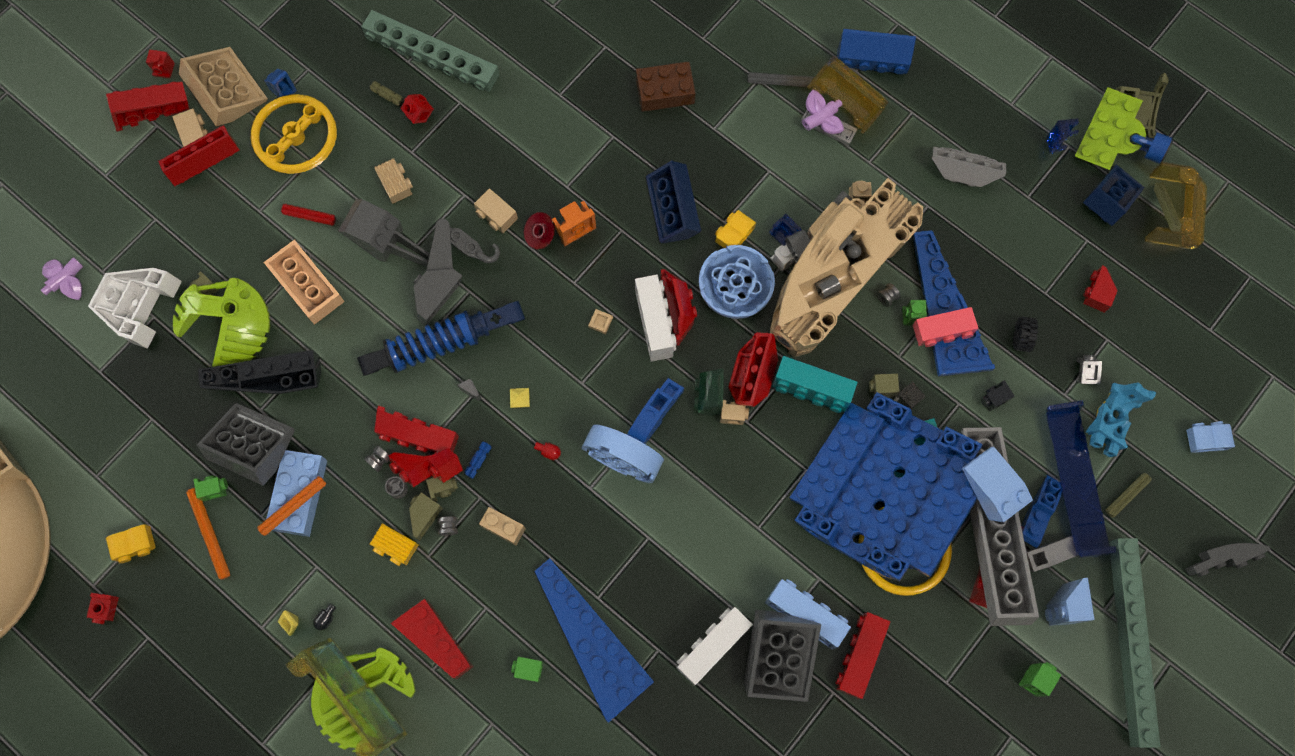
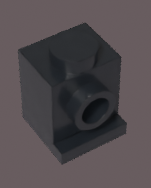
[981,380,1015,411]

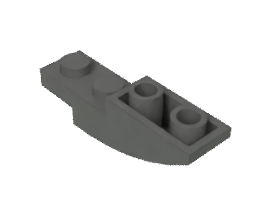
[1185,543,1271,577]

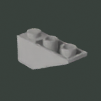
[1026,535,1081,572]

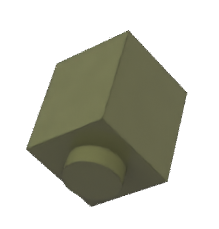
[869,374,900,397]

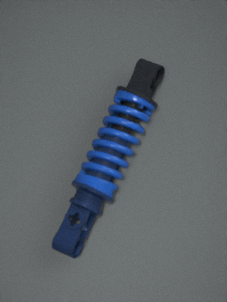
[357,301,525,376]

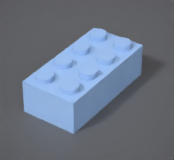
[266,450,327,537]
[765,579,851,649]

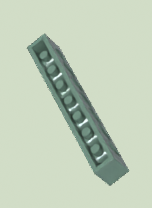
[361,10,500,92]

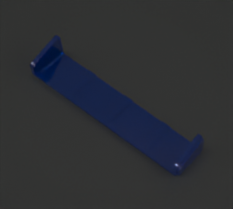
[1045,400,1116,558]

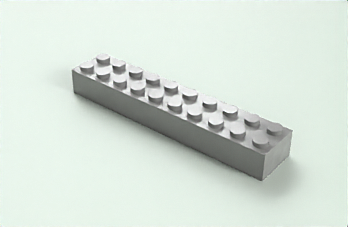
[960,427,1039,626]

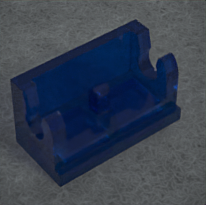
[1046,118,1079,153]
[769,214,802,246]

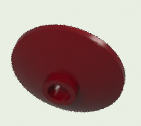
[524,212,555,249]

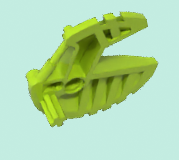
[173,278,270,367]
[311,648,416,752]

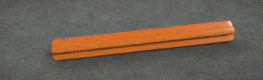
[186,488,230,580]

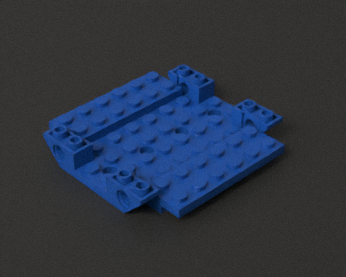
[790,392,983,581]

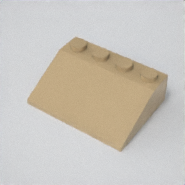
[179,47,268,126]

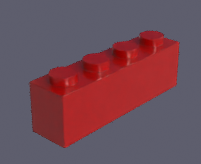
[158,125,240,186]
[835,612,891,699]

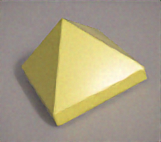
[510,388,530,408]
[278,610,299,636]

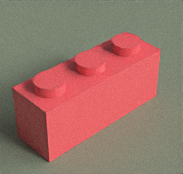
[913,307,978,347]

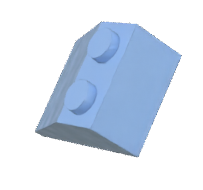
[962,447,1033,522]

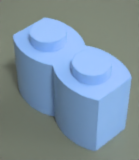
[1186,421,1235,453]

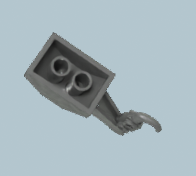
[413,219,500,326]

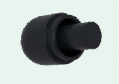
[313,603,337,631]

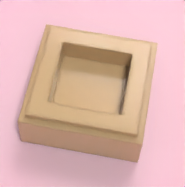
[588,309,613,334]

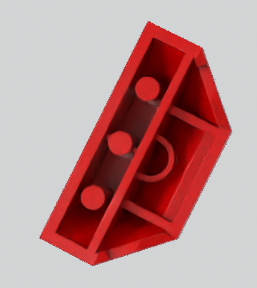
[660,269,697,346]
[728,332,778,407]

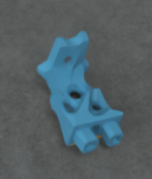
[1086,382,1156,457]

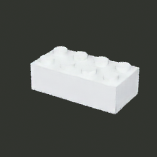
[635,275,677,362]
[676,607,753,686]

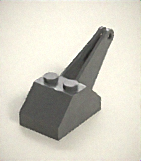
[338,199,430,267]

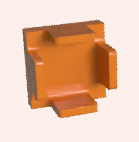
[552,201,596,246]

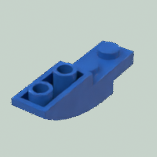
[627,378,684,444]
[1021,475,1065,548]

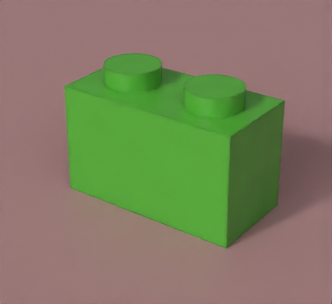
[1019,662,1061,697]

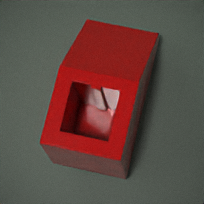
[1083,265,1117,313]

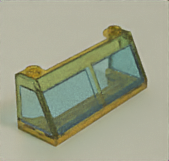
[286,638,408,756]

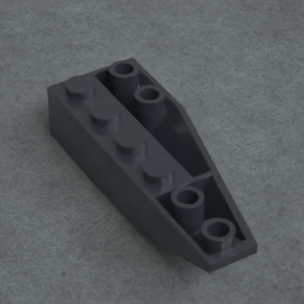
[198,350,322,394]

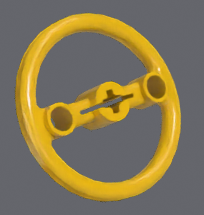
[250,94,337,174]
[858,506,952,596]

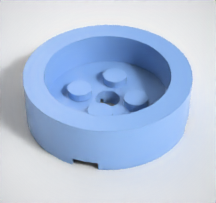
[582,425,664,483]

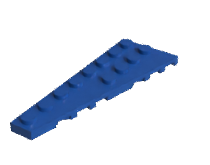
[912,230,995,376]
[535,558,654,723]

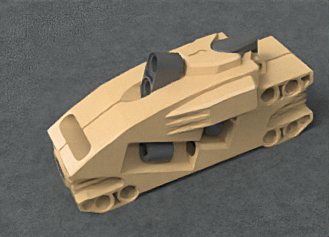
[770,178,923,357]

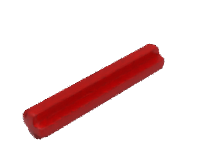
[281,204,336,225]

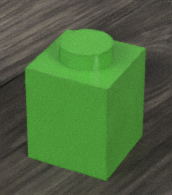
[511,657,543,682]

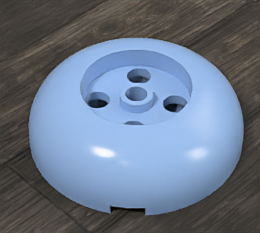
[699,245,775,319]

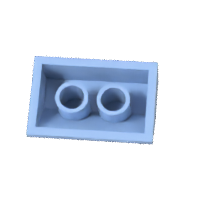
[1045,578,1094,626]

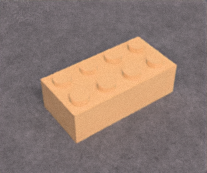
[263,240,345,325]

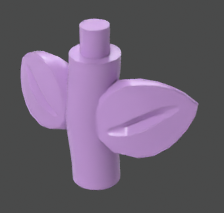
[802,90,844,134]
[41,257,83,300]

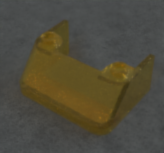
[807,56,888,134]
[1145,162,1207,249]

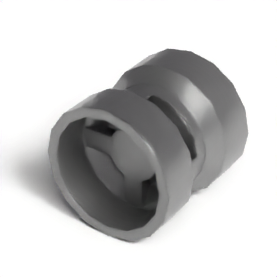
[364,445,390,472]
[385,476,408,499]

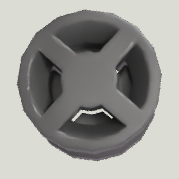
[877,283,901,307]
[437,517,458,536]

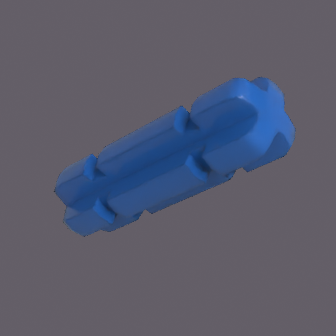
[464,442,491,478]

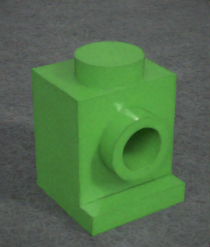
[902,300,927,325]
[193,476,228,501]

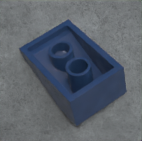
[1083,164,1145,226]

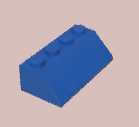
[836,29,916,74]

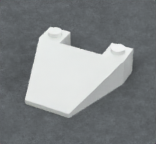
[88,268,182,349]

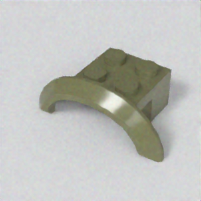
[1116,73,1169,139]

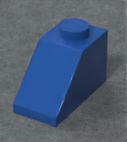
[264,69,297,98]

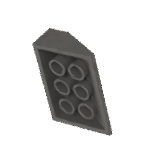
[197,403,295,486]
[743,610,821,702]

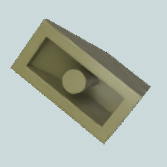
[409,493,443,541]

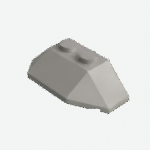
[932,147,1006,187]

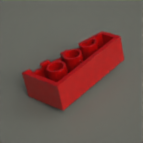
[391,599,473,679]

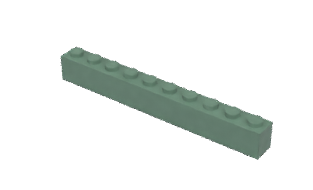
[1109,538,1161,748]

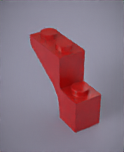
[388,448,463,487]

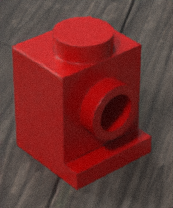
[146,49,175,79]
[87,593,119,624]

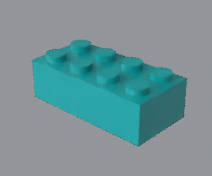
[772,356,858,413]

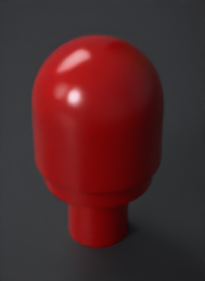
[534,442,561,460]

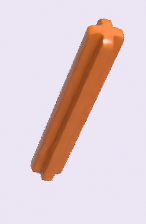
[257,476,326,536]

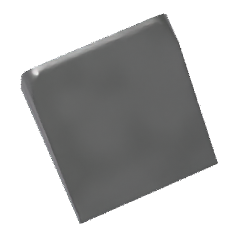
[457,379,481,401]

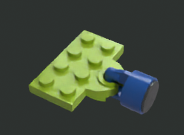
[1075,87,1173,170]

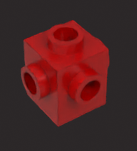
[400,94,434,124]

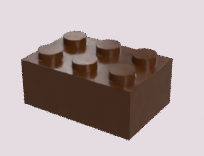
[636,62,696,112]

